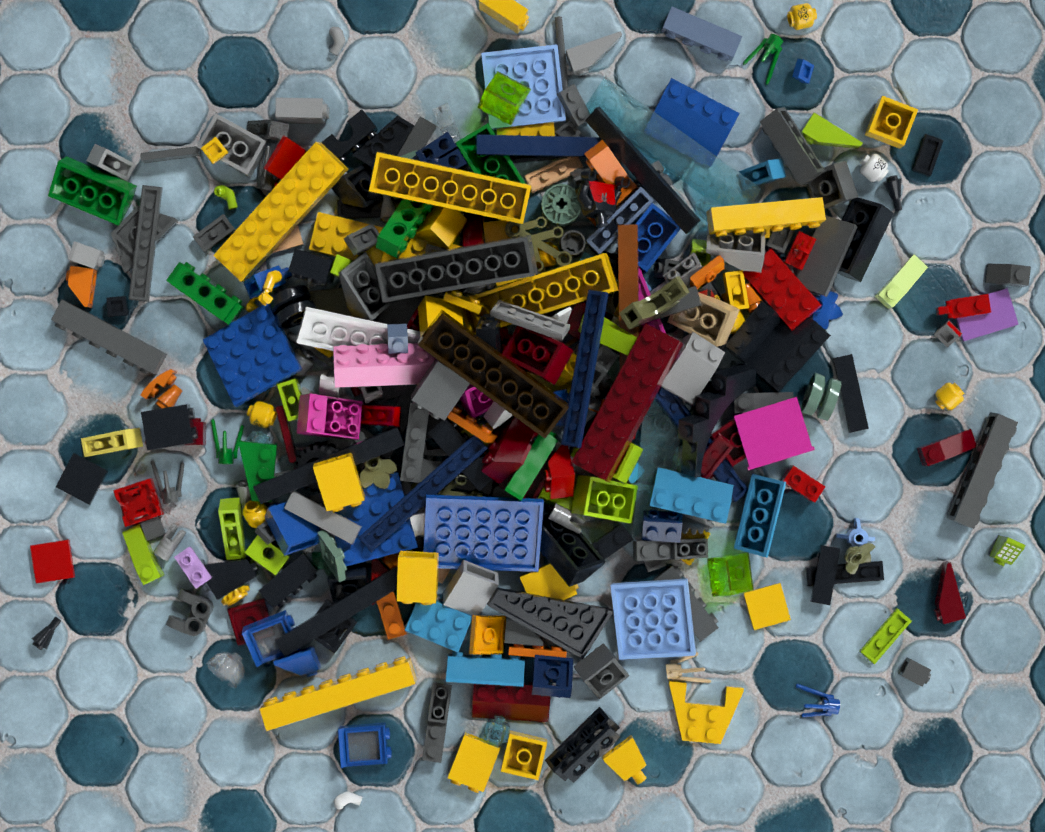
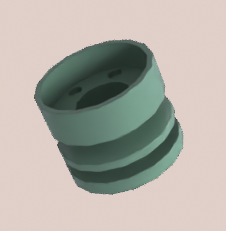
[541,184,581,228]

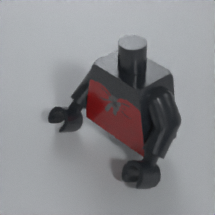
[575,170,630,228]

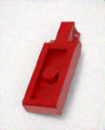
[936,294,991,319]

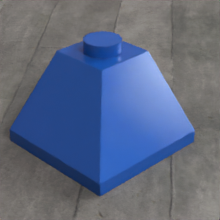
[273,646,321,677]

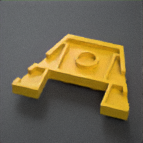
[669,680,744,744]

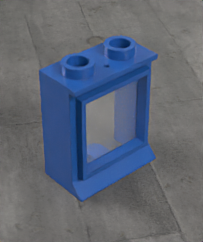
[242,610,300,667]
[338,722,392,768]

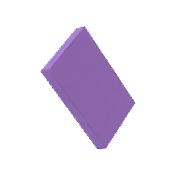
[955,288,1019,342]

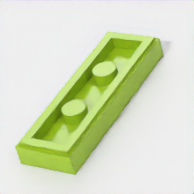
[859,608,912,664]

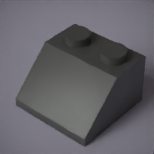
[806,161,858,209]
[573,643,629,699]

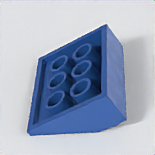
[643,78,740,168]

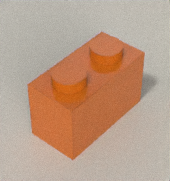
[584,140,628,185]

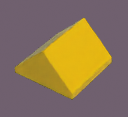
[415,205,467,249]

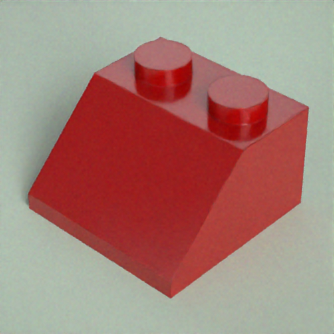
[544,445,575,499]

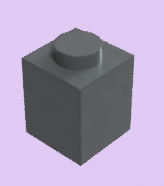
[898,657,931,687]

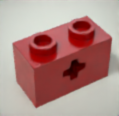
[780,465,826,503]

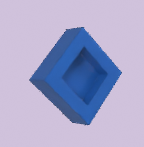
[792,59,814,84]

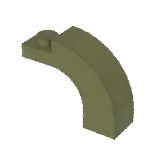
[619,276,690,329]

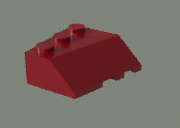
[481,416,538,484]

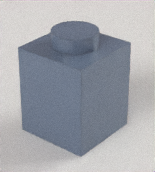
[387,324,408,354]

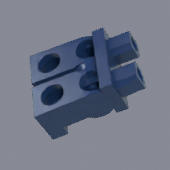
[412,132,468,170]

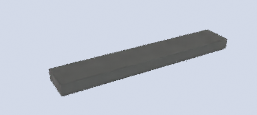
[129,185,163,302]

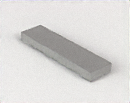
[490,300,570,341]
[284,491,362,544]

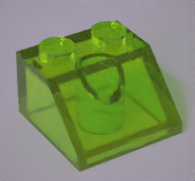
[477,71,531,125]
[707,552,754,596]

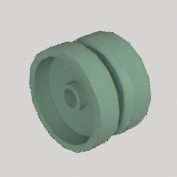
[801,373,841,421]

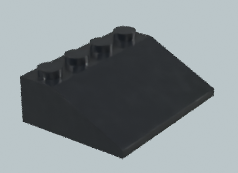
[745,317,831,392]

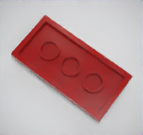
[743,249,822,331]

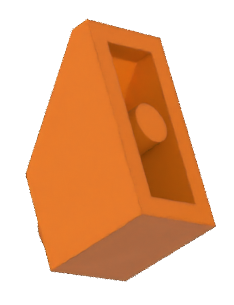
[66,266,97,308]

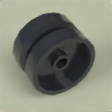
[269,285,317,329]

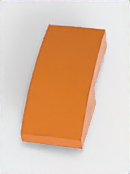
[140,369,177,399]

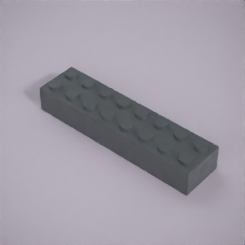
[375,235,538,302]

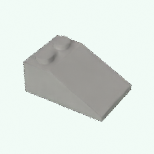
[706,225,765,272]
[661,332,725,405]

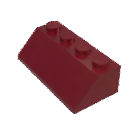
[472,682,551,722]

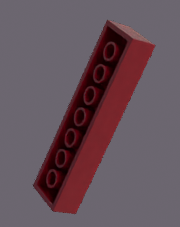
[571,323,683,483]

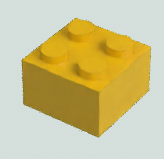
[864,96,918,149]
[501,730,547,780]

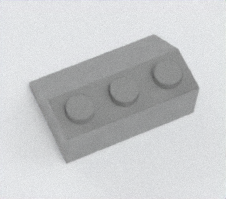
[197,113,267,178]

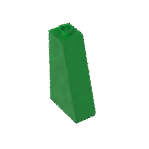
[505,431,558,500]

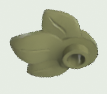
[360,456,397,489]
[844,543,876,574]

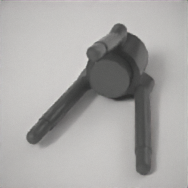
[257,146,279,191]
[151,461,185,504]

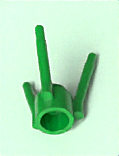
[743,34,783,84]
[211,419,244,464]

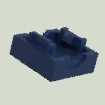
[532,655,573,698]

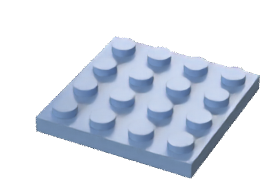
[481,44,566,130]
[610,578,696,660]

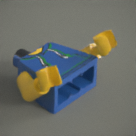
[243,265,292,313]

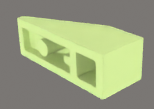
[875,254,928,309]

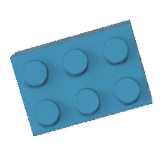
[405,600,472,652]

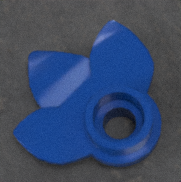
[812,291,843,329]

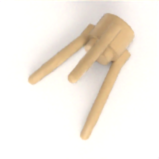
[666,652,711,683]

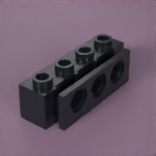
[544,707,620,783]

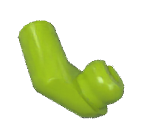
[214,185,238,210]

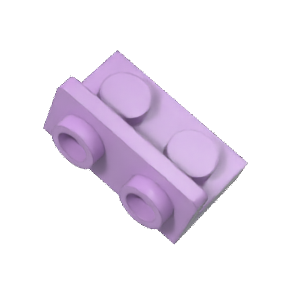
[174,547,212,589]

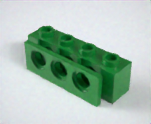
[376,199,434,259]
[166,262,245,325]

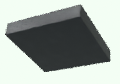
[56,453,108,505]

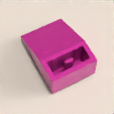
[296,393,362,440]

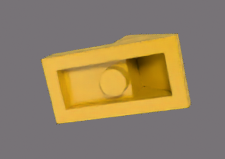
[721,270,749,310]

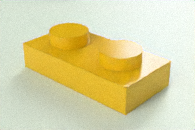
[443,290,484,314]

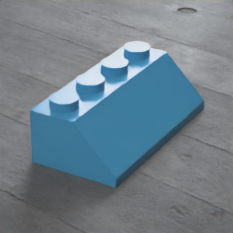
[649,467,734,524]
[734,474,786,558]
[446,651,525,687]

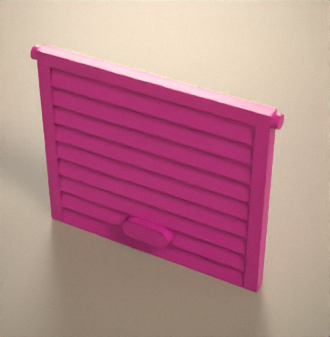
[733,397,815,470]

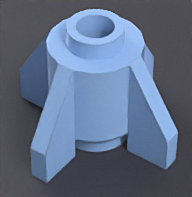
[835,518,875,547]

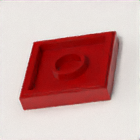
[263,135,307,180]
[30,539,75,583]

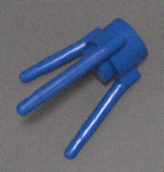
[796,684,840,717]

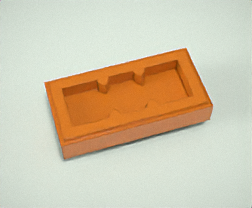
[690,255,725,289]

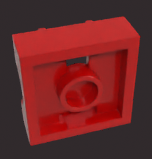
[113,478,164,527]

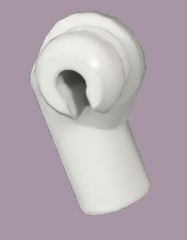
[334,791,363,810]

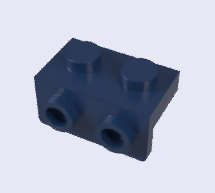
[642,510,683,543]

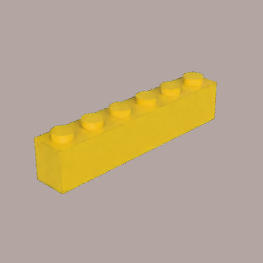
[706,197,826,237]

